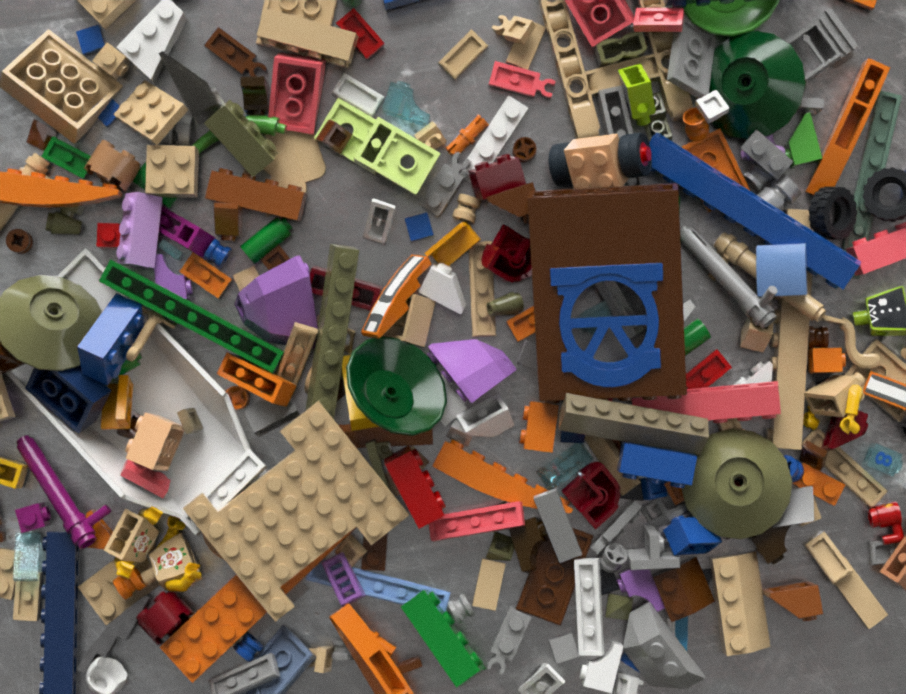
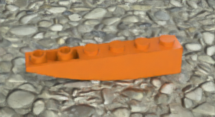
[805,58,890,196]
[0,168,123,208]
[432,439,573,513]
[329,603,414,694]

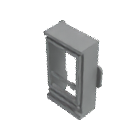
[781,7,858,91]

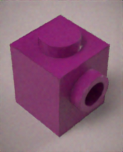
[15,502,51,533]

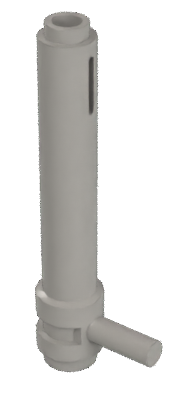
[680,225,778,329]

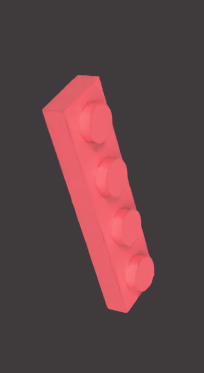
[429,501,525,542]

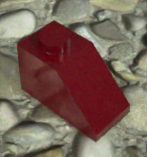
[821,410,868,452]

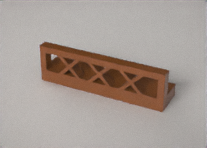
[339,424,433,448]

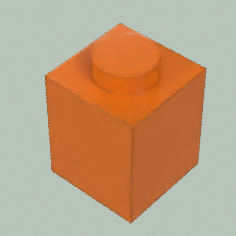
[808,348,846,373]

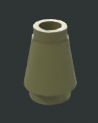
[45,211,82,235]
[486,292,524,316]

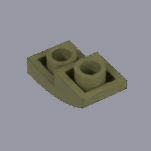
[643,92,672,142]

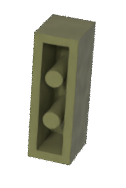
[204,99,278,177]

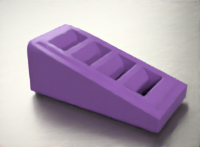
[321,552,366,607]

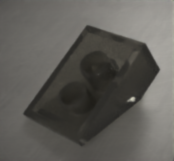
[159,51,224,125]

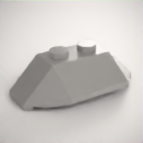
[623,602,705,689]

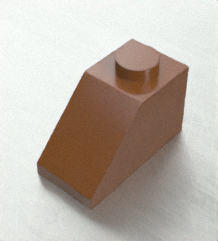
[214,202,244,242]

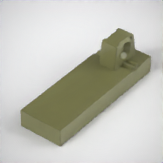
[365,439,393,491]

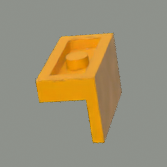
[424,221,481,266]
[101,375,133,430]

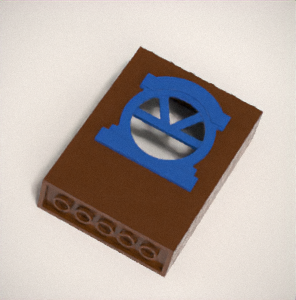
[527,183,687,404]

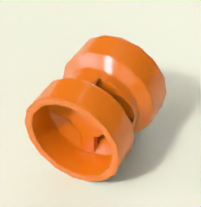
[683,107,710,141]
[226,386,250,410]
[113,567,147,600]

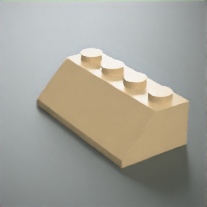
[709,551,771,656]

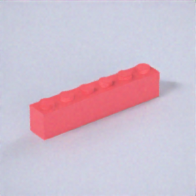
[632,381,781,423]

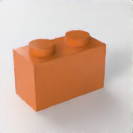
[519,401,559,453]

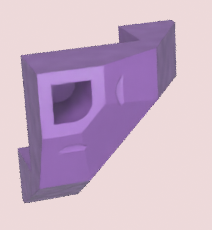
[234,255,318,350]
[427,339,517,404]

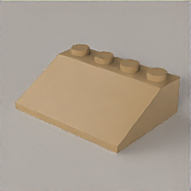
[0,29,123,144]

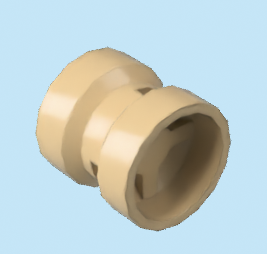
[452,194,482,224]

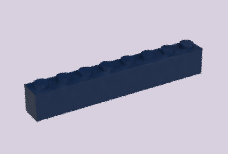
[39,531,79,694]

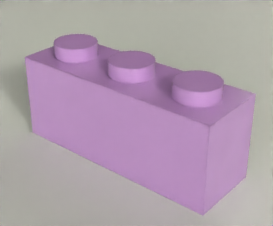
[116,192,162,269]

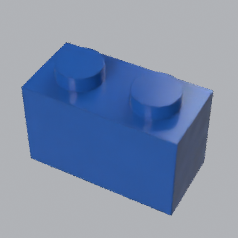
[663,516,723,556]

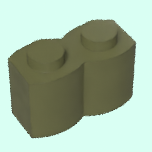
[594,32,647,68]

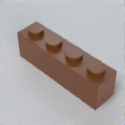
[205,168,307,222]

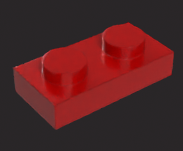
[336,8,385,60]
[686,349,732,389]

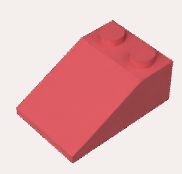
[565,0,635,47]
[268,52,326,134]

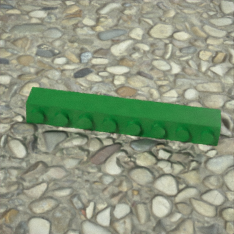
[99,259,284,373]

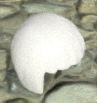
[86,656,127,694]

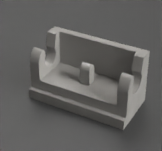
[243,397,301,437]

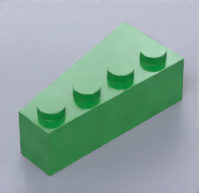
[401,590,487,688]

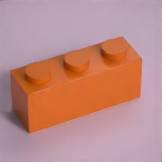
[217,352,297,407]

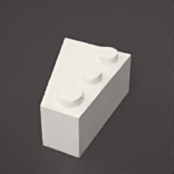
[117,0,187,85]

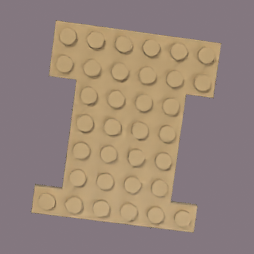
[183,400,409,622]

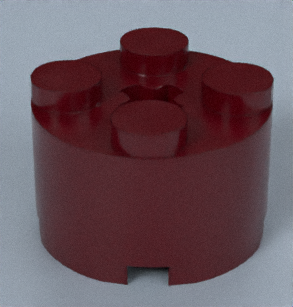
[136,591,194,646]

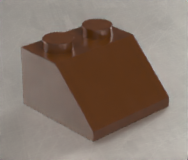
[486,182,536,225]
[652,557,715,623]

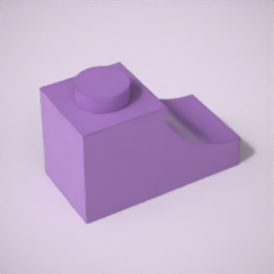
[154,254,193,301]
[616,568,665,612]

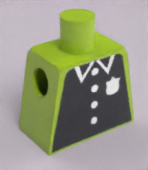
[618,63,656,126]
[852,286,906,336]

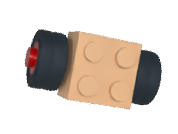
[549,133,652,189]

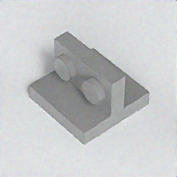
[626,525,680,570]

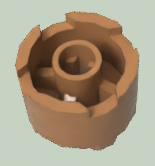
[84,140,141,193]

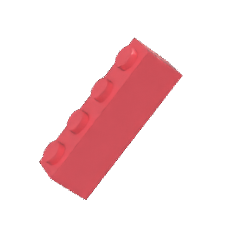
[845,222,906,276]

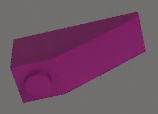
[159,206,215,258]

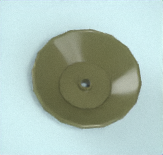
[0,275,102,371]
[681,428,792,539]

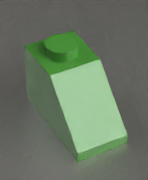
[784,113,822,169]

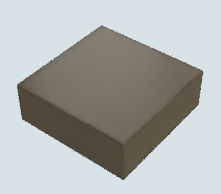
[177,408,203,435]

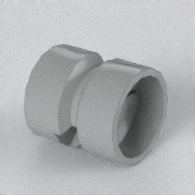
[159,116,194,146]
[757,174,802,212]

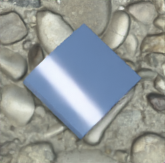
[756,243,808,297]

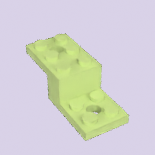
[314,98,441,195]

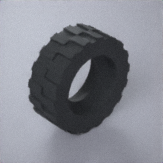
[863,167,906,222]
[809,187,857,240]

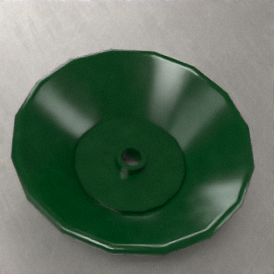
[709,30,806,139]
[346,336,447,436]

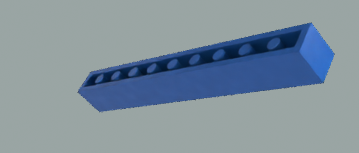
[649,132,861,290]

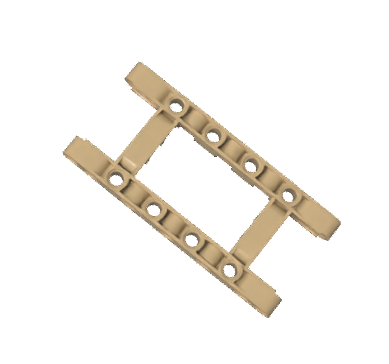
[538,0,693,139]

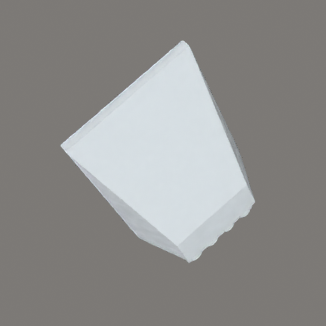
[6,248,267,536]

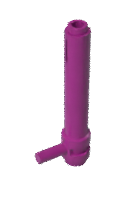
[16,435,112,549]

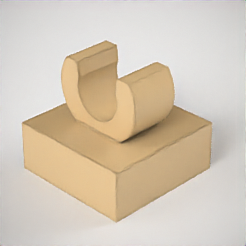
[414,121,447,150]
[309,646,334,673]

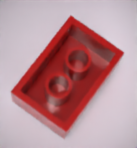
[384,445,446,529]

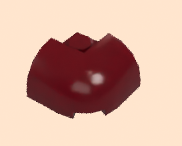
[481,224,532,283]
[561,461,621,530]

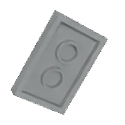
[667,17,716,99]

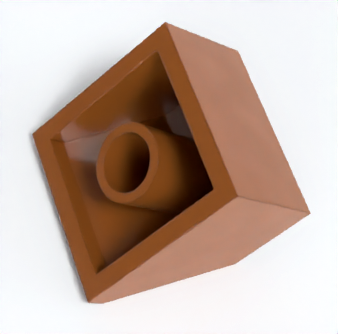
[762,581,823,621]

